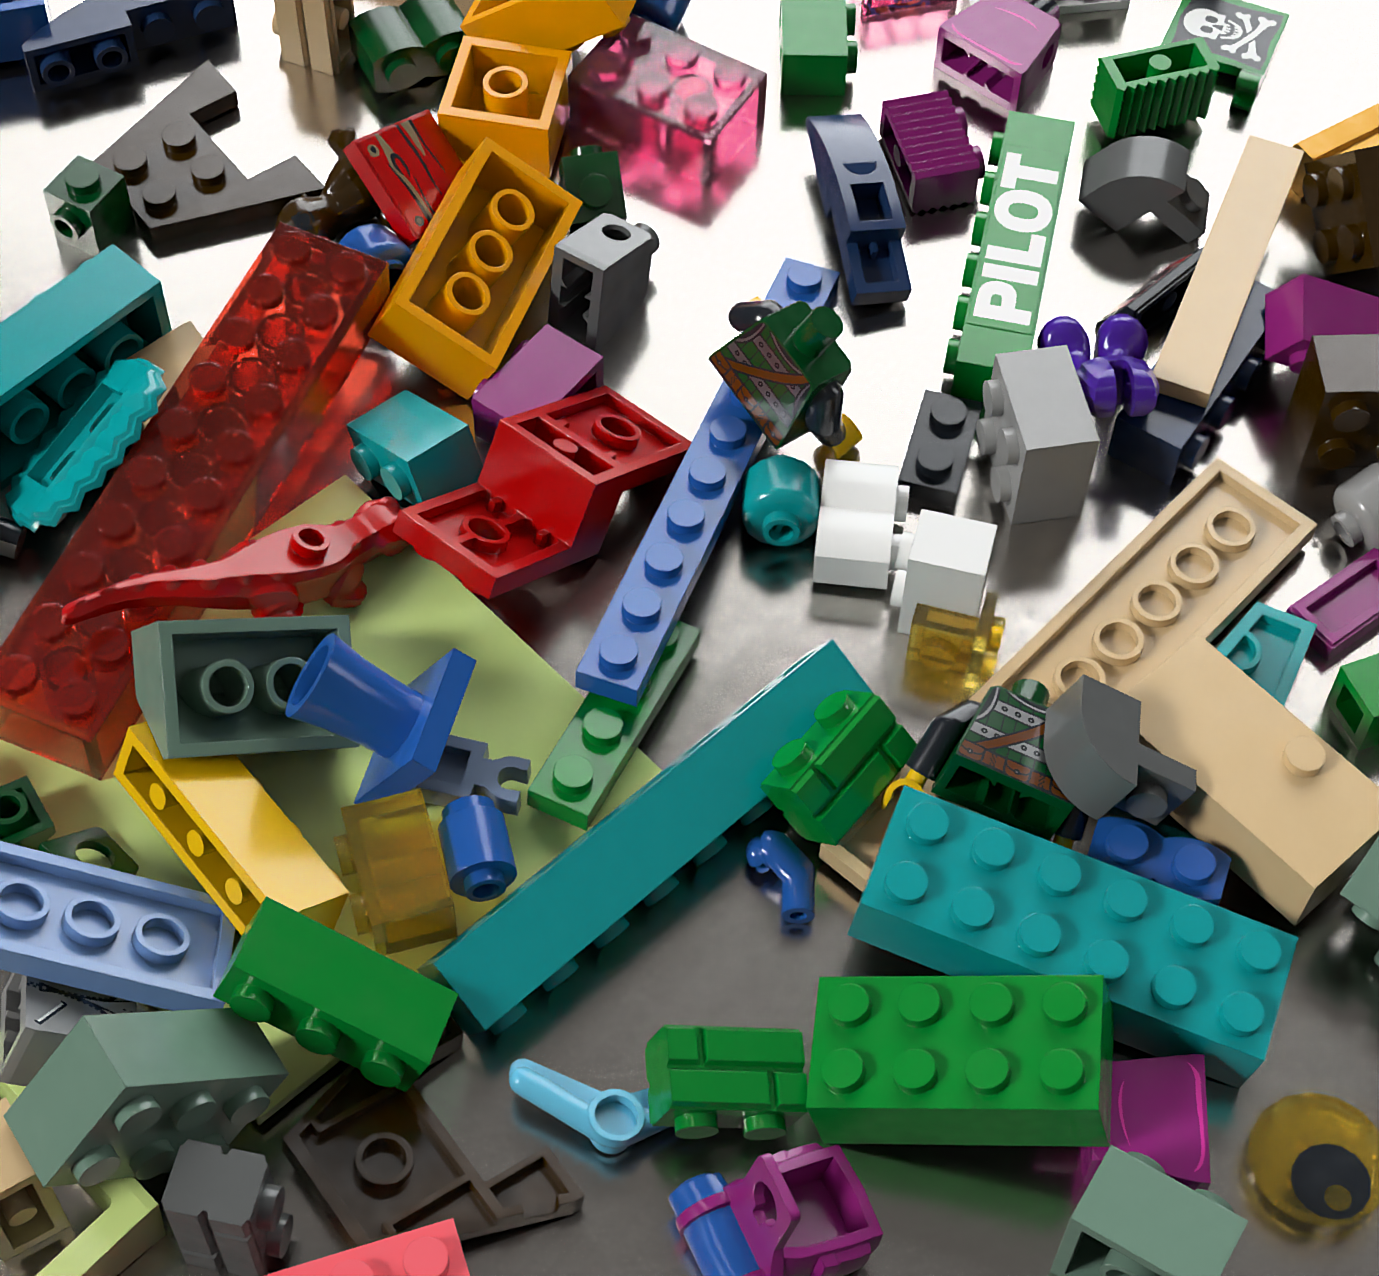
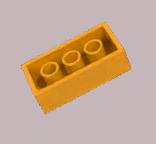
[367,137,583,400]

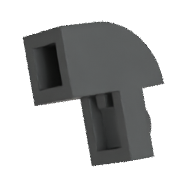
[1078,136,1210,243]
[1043,674,1197,825]

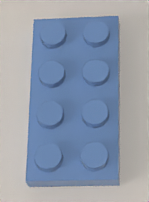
[0,841,235,1011]

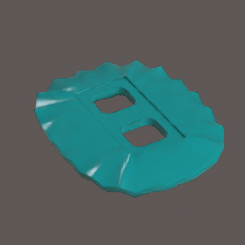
[5,358,167,533]

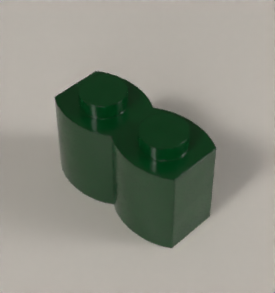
[348,0,467,93]

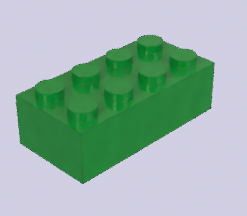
[806,975,1114,1147]

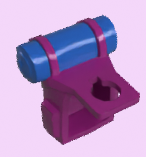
[669,1143,883,1276]

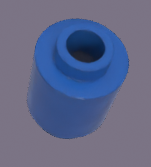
[438,795,517,902]

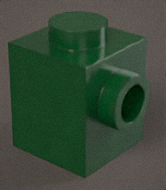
[43,155,136,257]

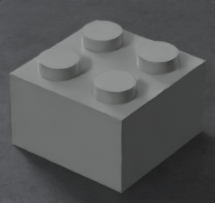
[976,345,1100,525]

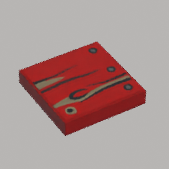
[343,109,463,247]

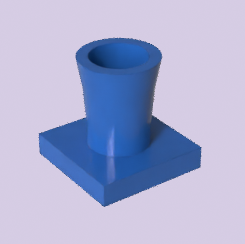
[285,633,477,815]

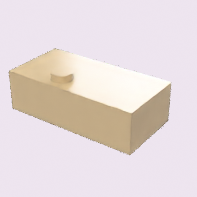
[1125,633,1379,926]

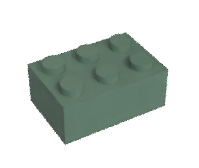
[3,1008,289,1188]

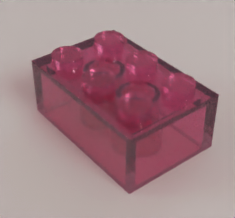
[568,13,768,188]

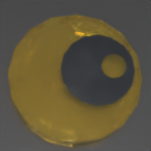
[1243,1092,1379,1237]

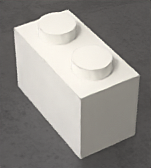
[890,509,997,649]

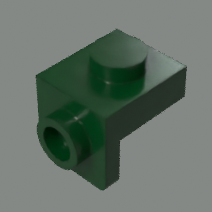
[558,145,627,229]

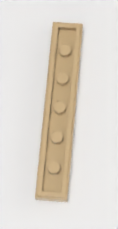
[1153,135,1304,408]

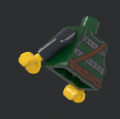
[708,296,863,460]
[881,679,1089,850]

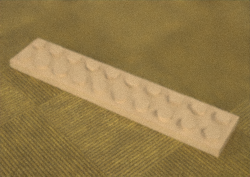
[819,457,1317,892]

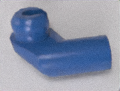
[746,830,815,924]

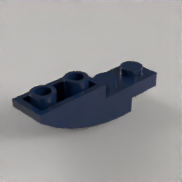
[21,0,238,93]
[806,114,912,305]

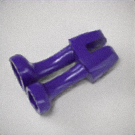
[1037,313,1159,418]

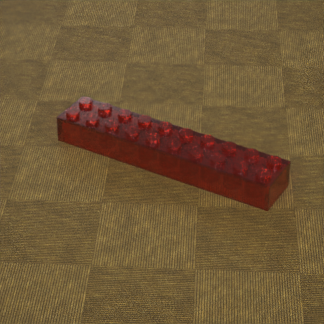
[0,222,390,781]

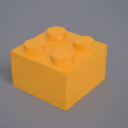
[437,36,573,178]

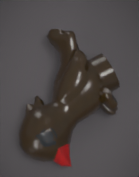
[275,127,392,264]

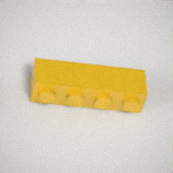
[113,721,349,936]

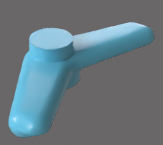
[509,1058,669,1154]

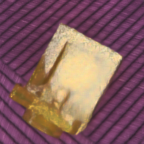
[906,590,1007,677]

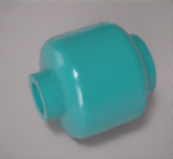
[742,455,821,546]

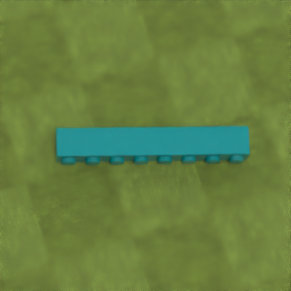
[416,639,873,1036]

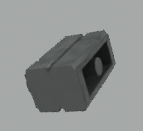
[161,1139,293,1276]

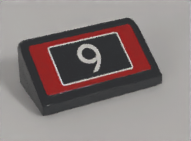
[1096,247,1204,333]

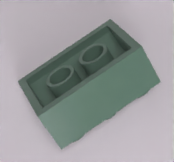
[131,615,360,759]

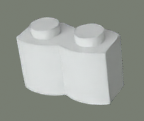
[812,459,910,590]

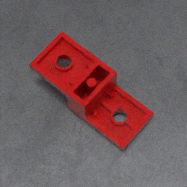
[393,385,691,600]

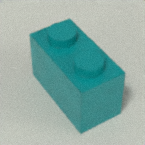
[346,389,483,505]

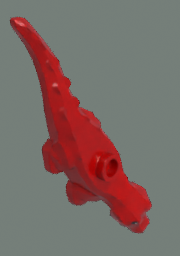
[61,496,410,625]

